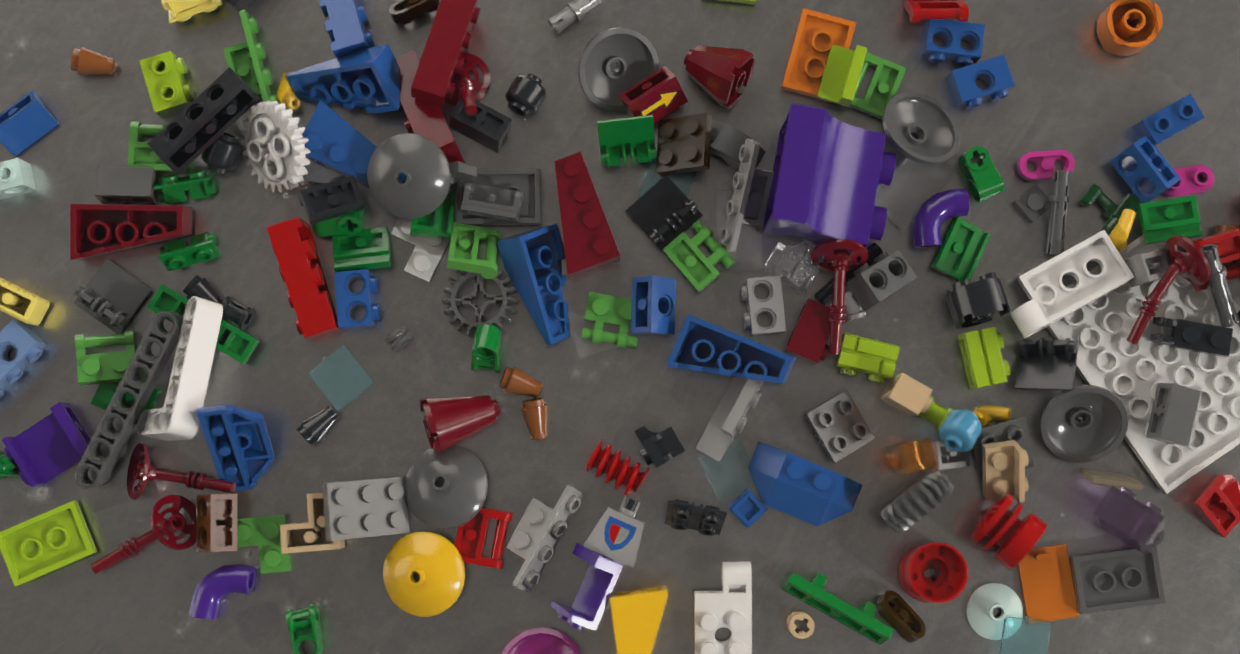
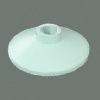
[966,583,1023,640]

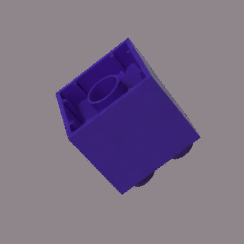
[762,103,896,251]

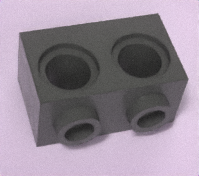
[847,250,917,311]

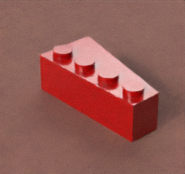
[266,217,342,340]

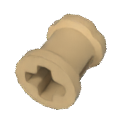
[786,611,815,639]

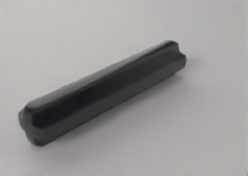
[814,243,883,305]

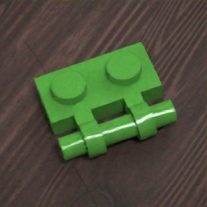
[663,220,735,292]
[581,292,638,348]

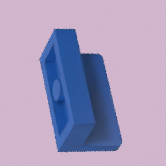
[0,90,58,156]

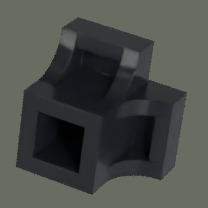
[634,426,685,468]

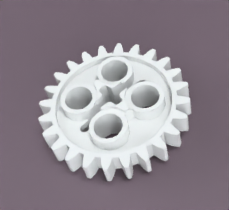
[240,101,310,193]

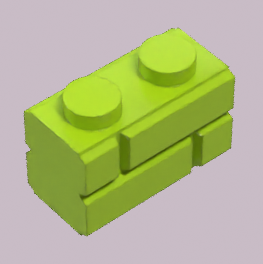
[958,327,1010,389]
[834,333,900,384]

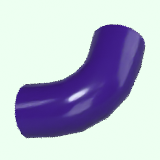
[913,188,969,248]
[189,564,256,619]

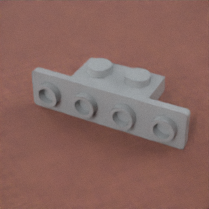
[720,138,774,253]
[696,377,764,462]
[506,485,584,592]

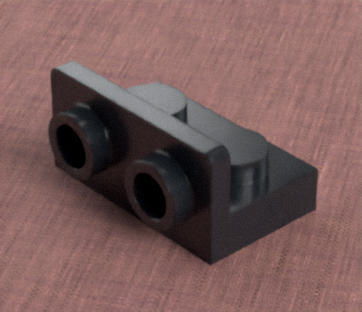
[299,175,365,225]

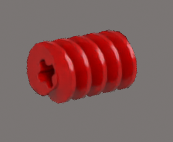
[586,439,650,496]

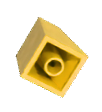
[609,585,668,654]

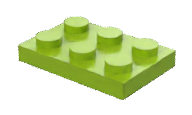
[0,500,98,587]

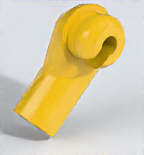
[276,73,301,113]
[1109,209,1137,251]
[973,405,1011,428]

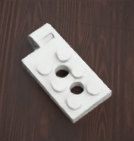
[1010,230,1135,338]
[694,562,752,654]

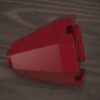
[684,45,755,109]

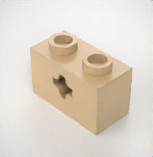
[879,373,932,417]

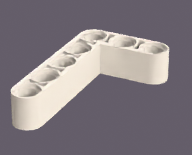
[137,296,223,441]

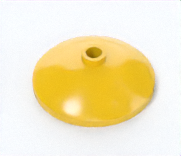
[383,531,465,617]

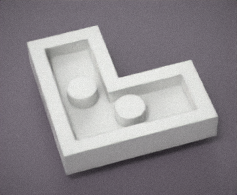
[391,217,452,283]

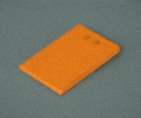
[1017,544,1079,624]

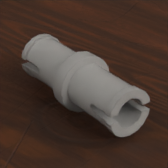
[548,0,602,34]

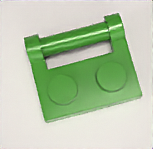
[845,52,906,119]
[128,122,186,172]
[446,222,502,279]
[75,329,136,386]

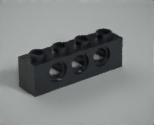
[147,67,260,175]

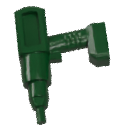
[1078,183,1142,236]

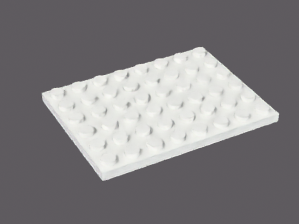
[1047,234,1240,494]

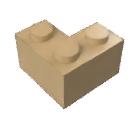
[280,492,345,554]

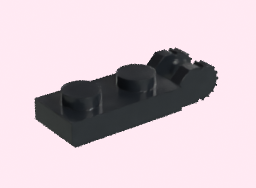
[1150,317,1233,357]

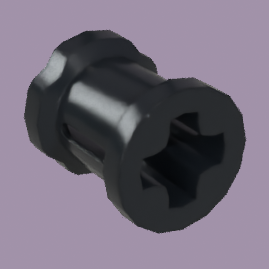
[221,295,255,330]

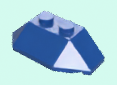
[196,405,275,493]
[748,442,862,526]

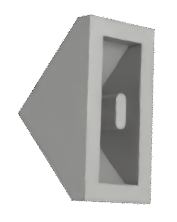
[1124,249,1170,287]
[924,441,971,470]

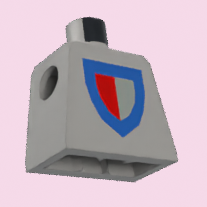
[583,496,644,568]

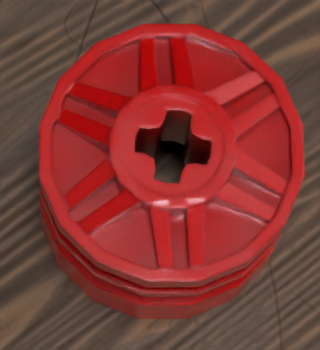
[970,493,1048,570]
[898,542,968,603]

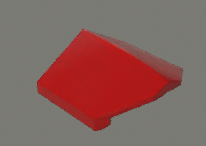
[1194,474,1240,538]

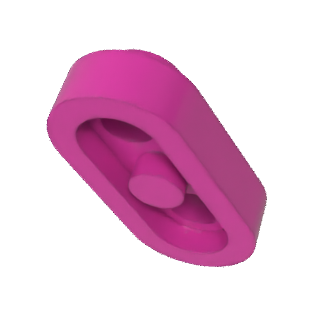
[1017,150,1075,181]
[1160,165,1214,198]

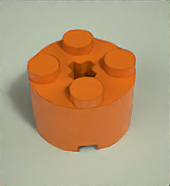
[1097,0,1163,56]

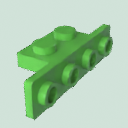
[223,10,279,104]

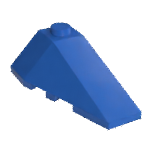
[286,44,400,113]
[497,223,570,345]

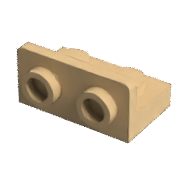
[982,440,1029,503]

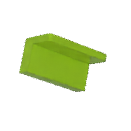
[817,45,868,107]

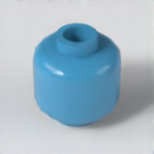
[939,409,982,452]

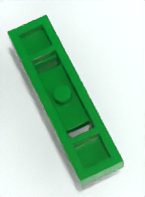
[147,284,260,365]
[781,573,894,645]

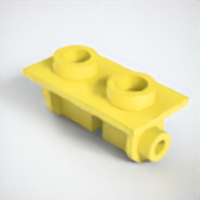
[161,0,222,23]

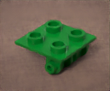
[597,115,657,167]

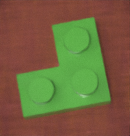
[237,514,291,574]

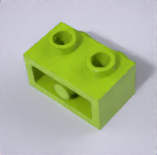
[139,51,195,118]

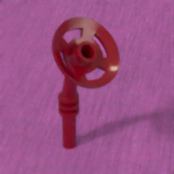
[446,53,491,115]
[1126,235,1211,345]
[811,239,868,355]
[127,443,236,500]
[90,495,196,574]

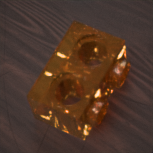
[884,438,937,474]

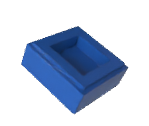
[728,488,768,528]

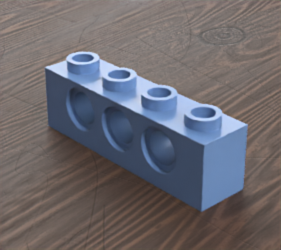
[0,319,47,398]

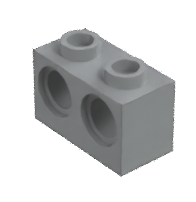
[741,275,786,337]

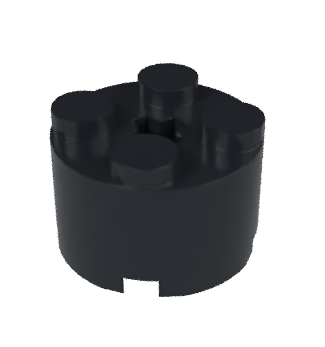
[945,272,1011,329]

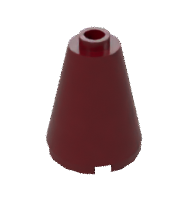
[419,395,500,454]

